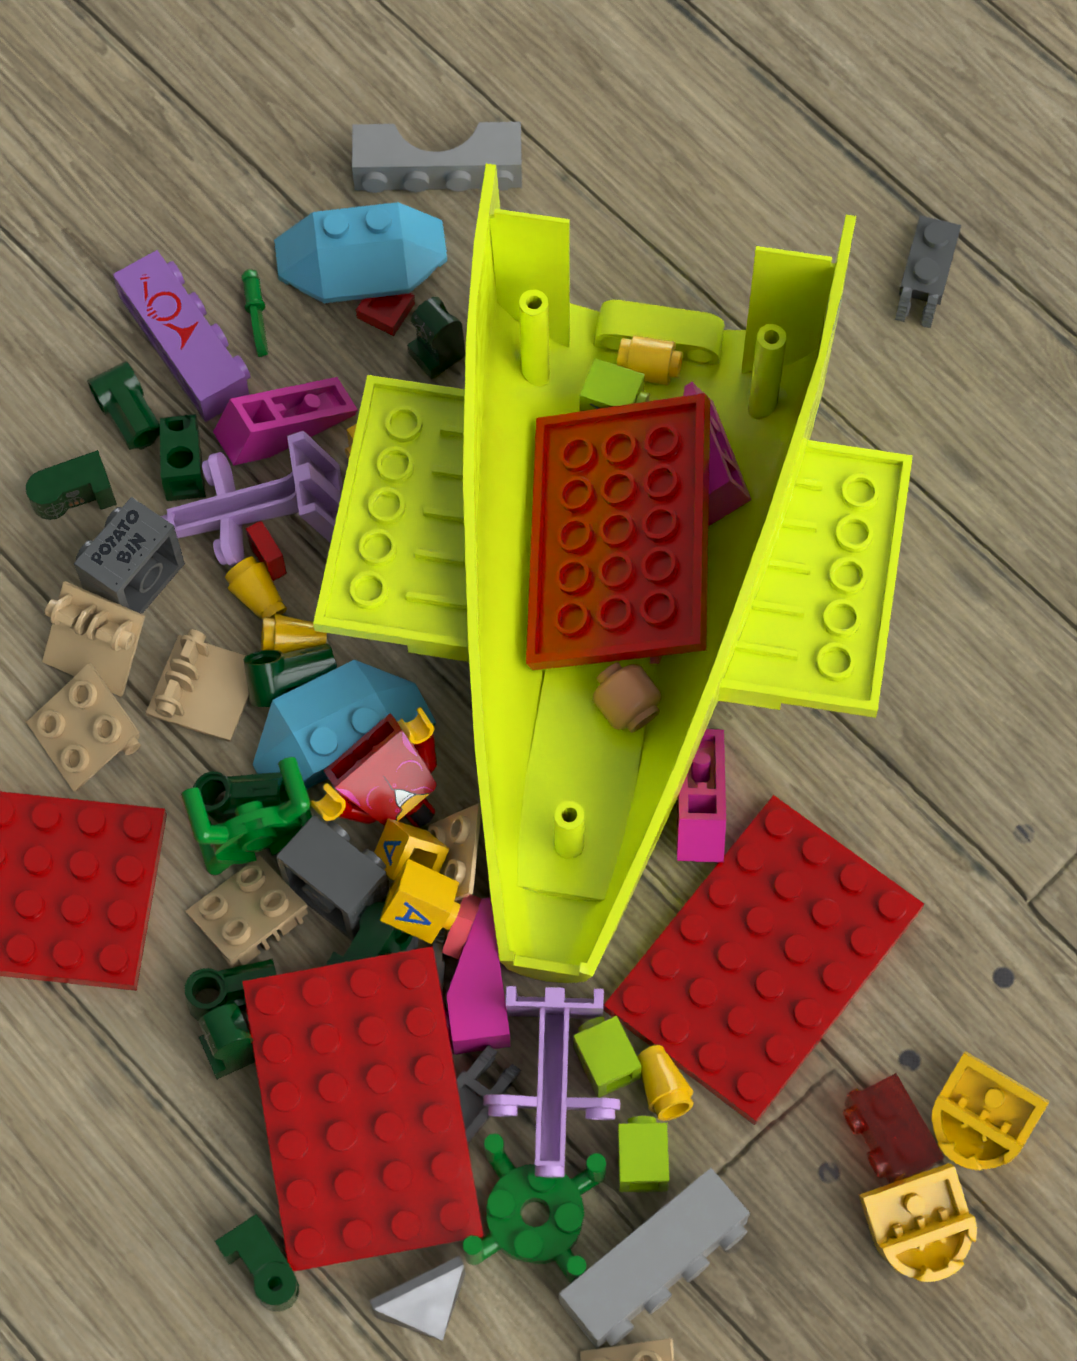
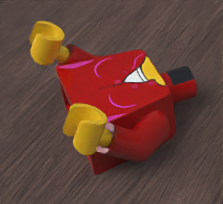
[310,707,437,828]

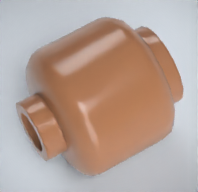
[593,662,662,733]

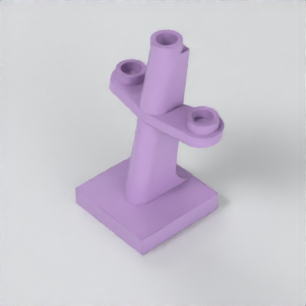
[161,431,343,567]
[483,986,620,1178]

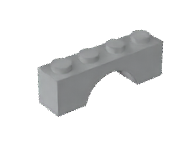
[352,122,522,193]

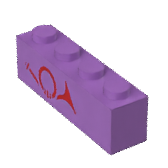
[113,250,251,422]

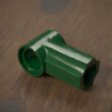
[87,361,160,450]
[243,643,337,707]
[193,771,289,824]
[185,959,277,1021]

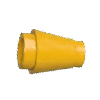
[225,556,287,619]
[261,613,327,653]
[637,1045,693,1121]

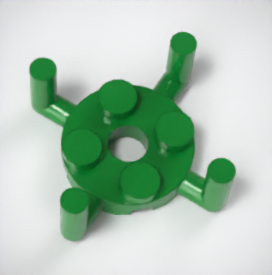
[181,757,312,875]
[463,1133,606,1283]

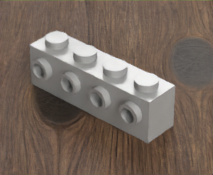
[559,1168,750,1348]

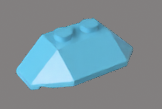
[274,202,447,303]
[253,660,436,789]

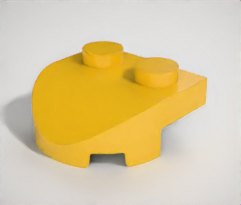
[931,1051,1050,1171]
[859,1163,977,1282]

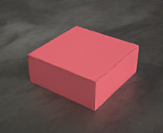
[441,894,482,959]

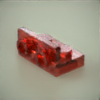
[843,1073,945,1184]

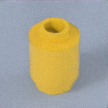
[617,335,683,385]

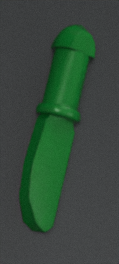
[242,269,269,357]

